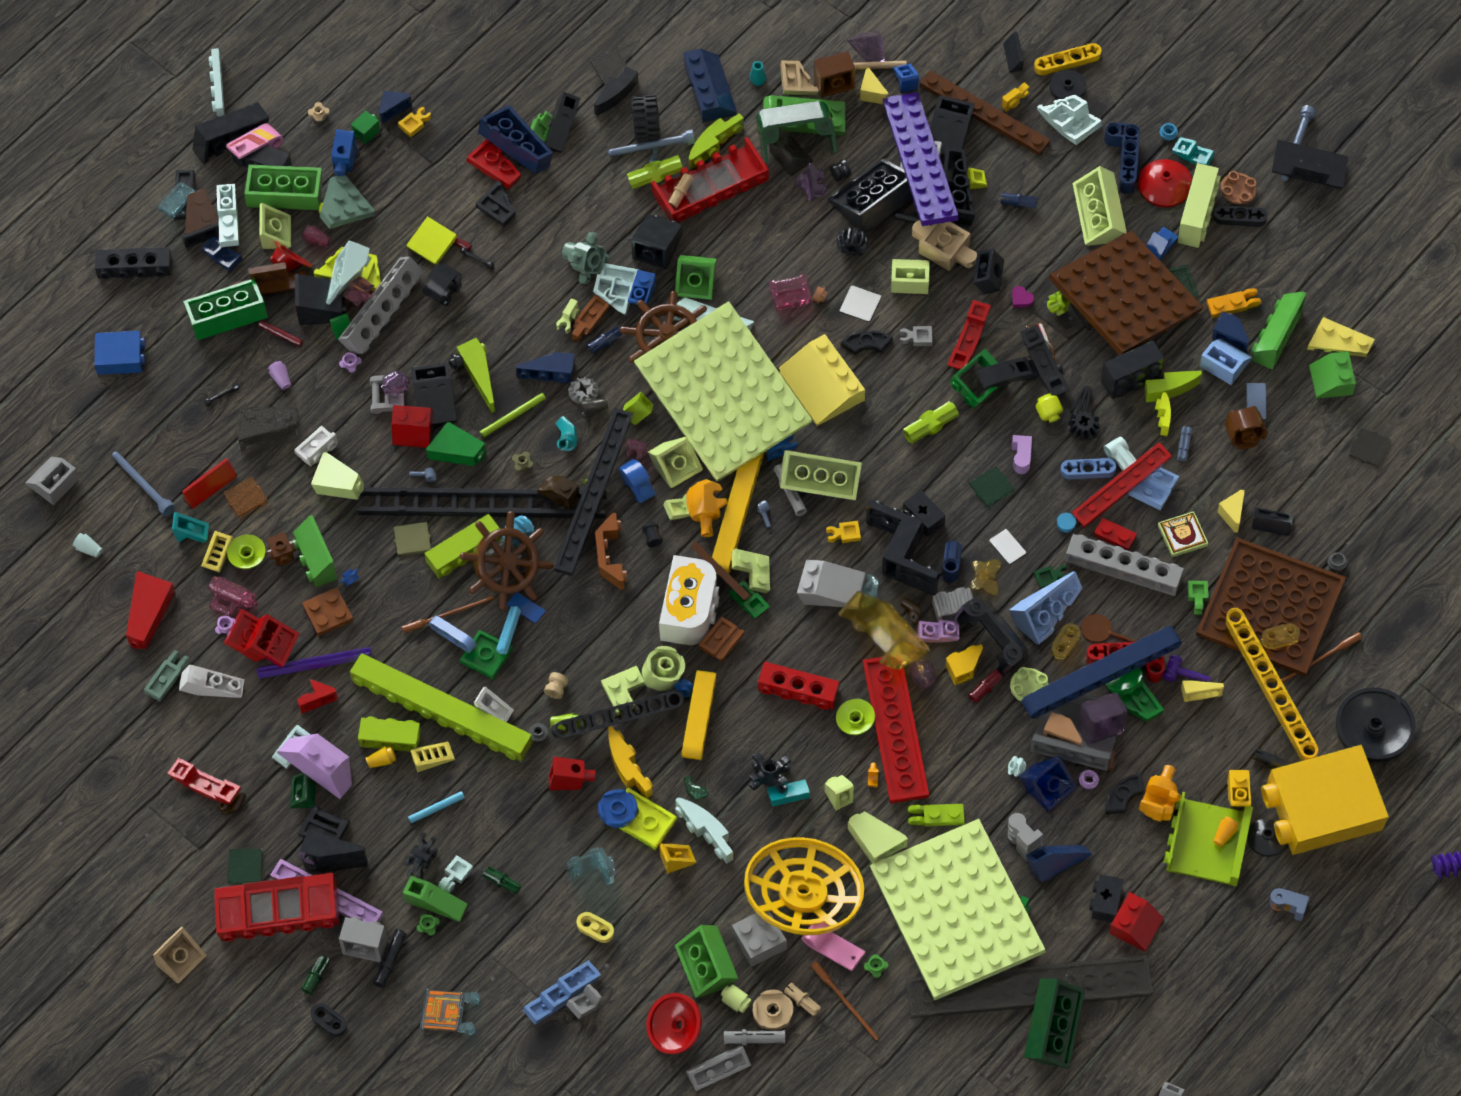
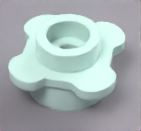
[1008,756,1026,777]

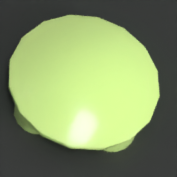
[1010,667,1049,701]

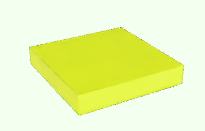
[406,216,458,265]

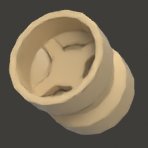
[544,672,569,699]

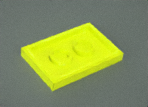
[620,787,678,850]

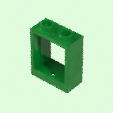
[949,349,1000,409]

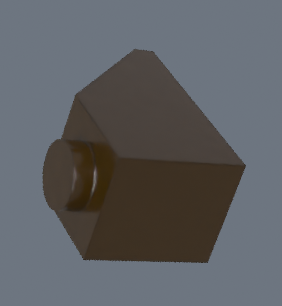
[537,476,580,509]

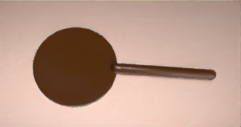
[1081,614,1137,643]

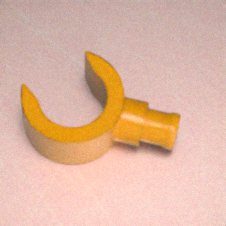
[868,762,878,787]

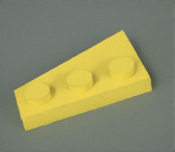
[1307,317,1375,357]

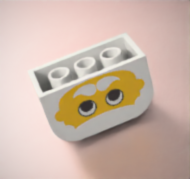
[659,555,719,645]

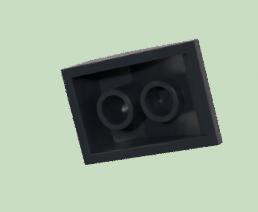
[300,830,368,873]

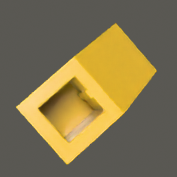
[945,644,983,685]
[1227,770,1251,807]

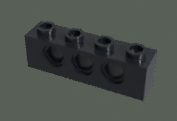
[95,247,172,279]

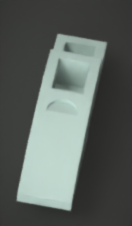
[217,184,239,247]
[675,798,733,864]

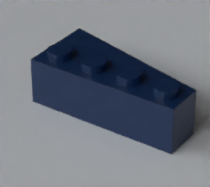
[478,105,553,174]

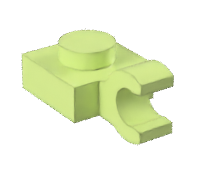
[556,298,580,334]

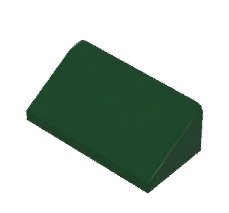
[290,772,316,808]

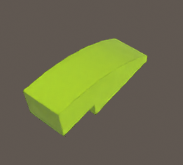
[1145,371,1202,402]

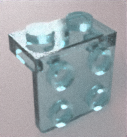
[566,847,616,885]

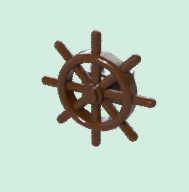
[620,291,707,363]
[459,511,554,611]

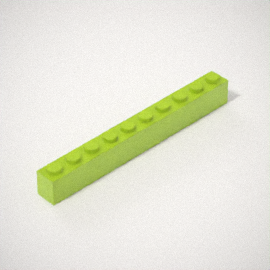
[350,653,533,761]

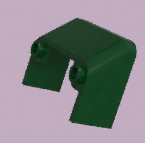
[756,101,838,165]

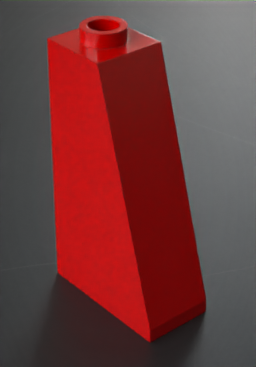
[126,571,175,650]

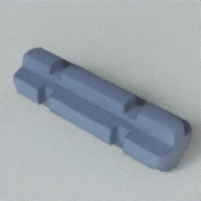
[1177,426,1192,462]

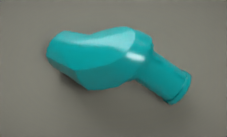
[556,416,578,451]

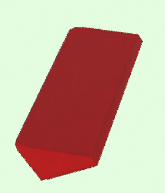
[182,458,237,509]

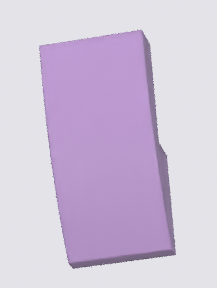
[917,619,959,642]

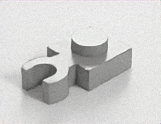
[900,326,932,346]

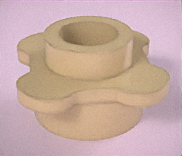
[308,102,330,121]

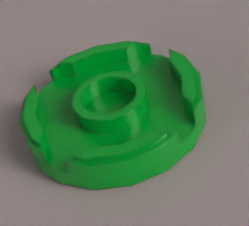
[1105,668,1144,695]

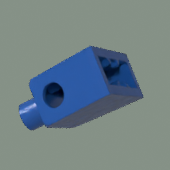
[331,129,358,176]

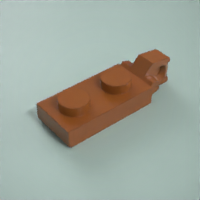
[572,295,611,342]

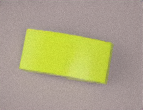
[1155,392,1171,436]

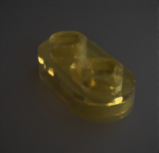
[1261,623,1300,649]
[1051,624,1081,659]

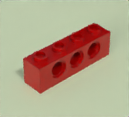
[758,661,839,710]

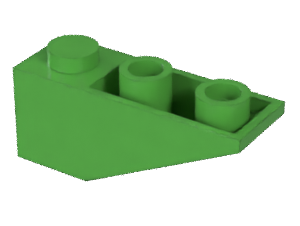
[403,876,468,922]

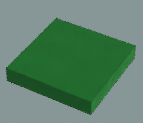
[459,630,513,680]

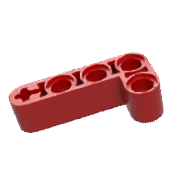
[1086,642,1165,683]

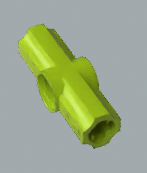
[627,155,683,189]
[903,401,959,444]

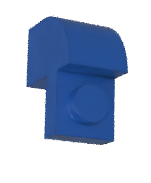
[617,459,656,503]

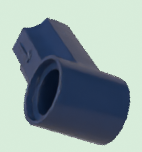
[942,541,962,582]

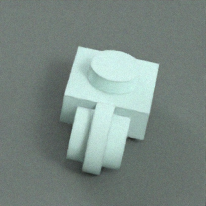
[438,855,473,893]

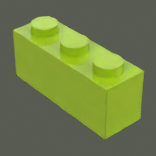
[358,716,421,752]

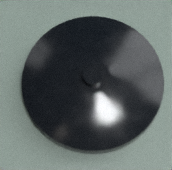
[1336,687,1416,762]

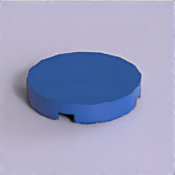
[598,789,637,828]

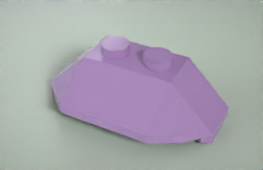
[277,734,352,799]

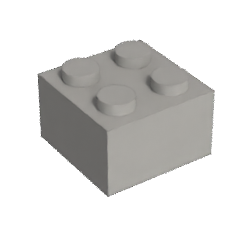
[732,911,787,967]
[339,917,388,962]

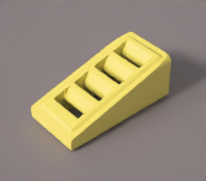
[201,531,234,573]
[1181,681,1224,702]
[410,742,455,772]

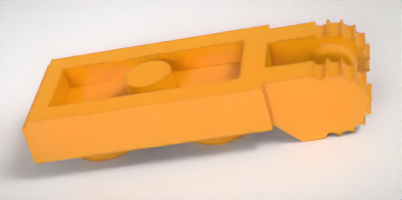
[1206,288,1261,318]

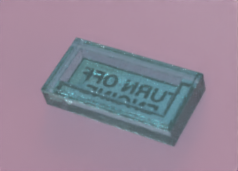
[157,181,195,219]

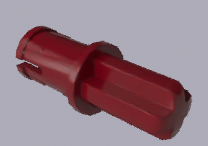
[968,670,1002,703]

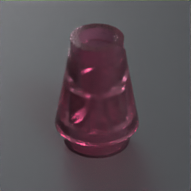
[302,225,331,247]

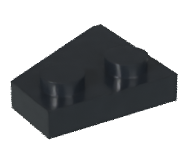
[475,180,515,227]

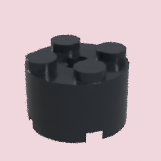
[422,262,463,306]

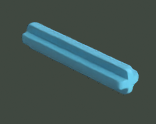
[496,606,521,655]

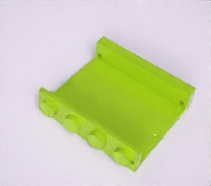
[1163,792,1253,886]

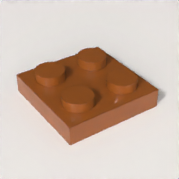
[302,587,353,637]

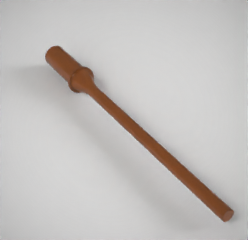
[401,596,494,634]
[1281,632,1362,683]
[811,961,879,1041]

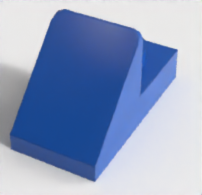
[893,63,919,93]
[1146,227,1178,261]

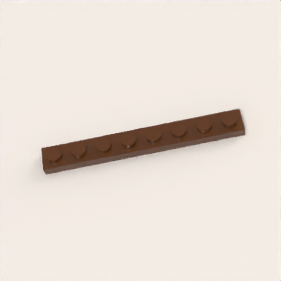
[920,70,1050,156]

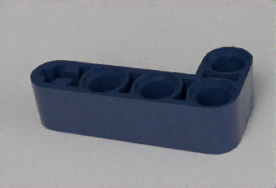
[1104,122,1140,193]

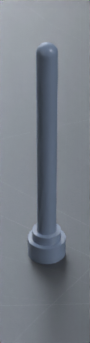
[1281,105,1316,181]
[608,130,695,156]
[112,452,175,516]

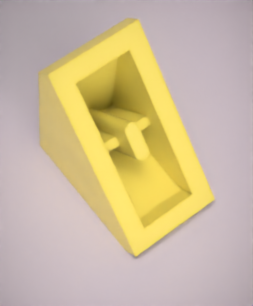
[860,68,888,104]
[1218,490,1245,532]

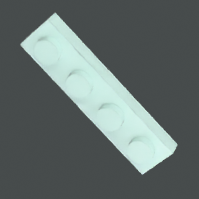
[209,48,225,116]

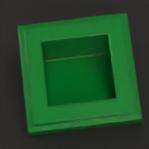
[330,314,350,340]

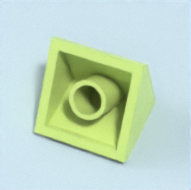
[260,203,291,249]

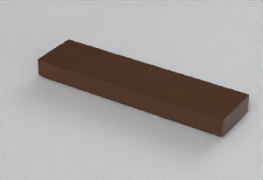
[691,541,752,601]

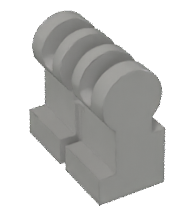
[1008,813,1043,862]

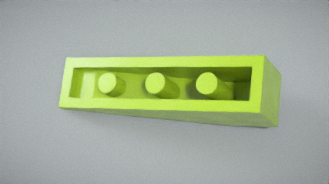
[457,338,495,413]

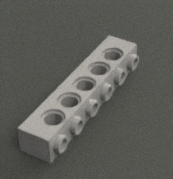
[338,256,424,354]
[1065,534,1184,596]

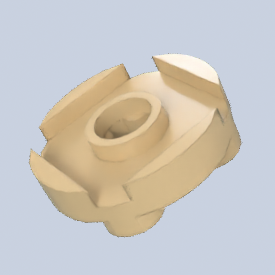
[753,990,793,1031]

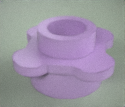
[339,352,362,372]
[215,616,235,635]

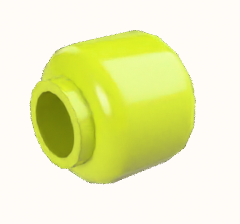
[1036,393,1063,423]

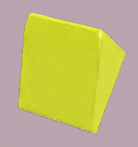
[967,168,987,189]

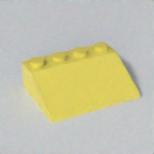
[779,334,865,426]

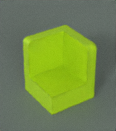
[623,392,654,425]

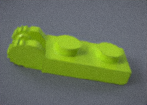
[908,804,964,826]

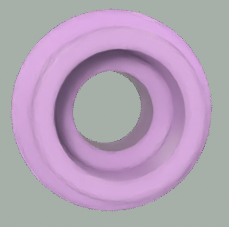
[1079,770,1099,789]

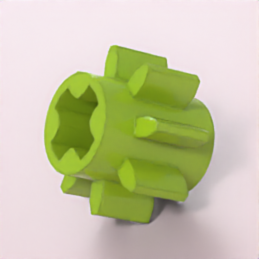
[1047,291,1070,316]

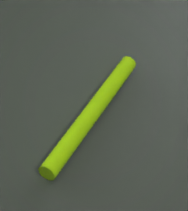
[480,393,546,438]

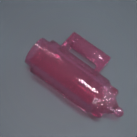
[208,576,258,617]

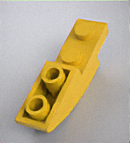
[608,726,653,799]

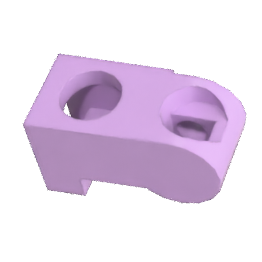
[1012,435,1032,474]

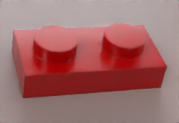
[1094,518,1137,551]

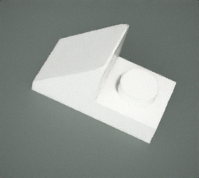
[474,687,514,722]

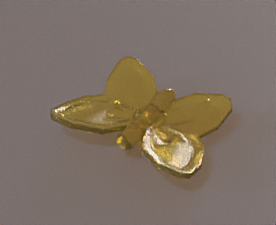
[969,559,1001,595]

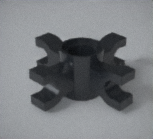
[749,752,791,794]
[404,832,438,880]

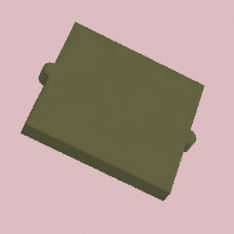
[394,522,431,556]

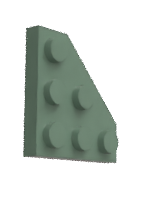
[319,175,375,229]

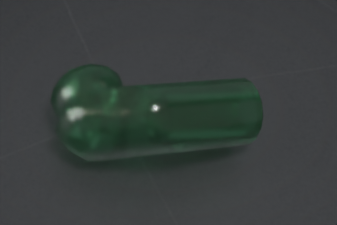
[683,776,708,799]

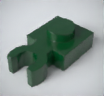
[1034,565,1068,590]

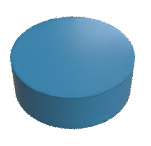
[1057,513,1076,533]

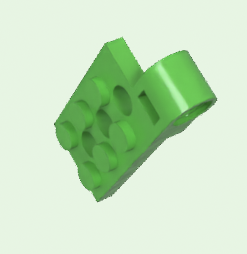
[763,95,845,136]

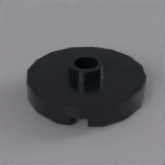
[1050,69,1086,100]

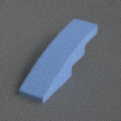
[523,960,601,1025]

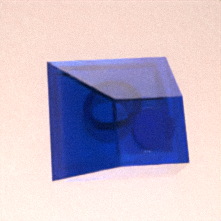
[1019,756,1077,811]

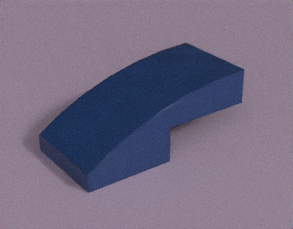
[201,236,243,272]

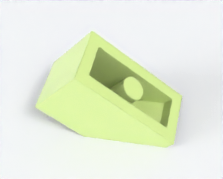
[825,775,854,810]

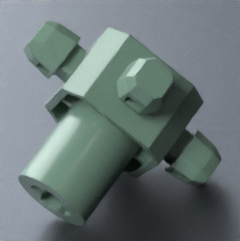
[562,232,609,284]

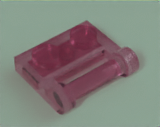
[768,274,812,311]

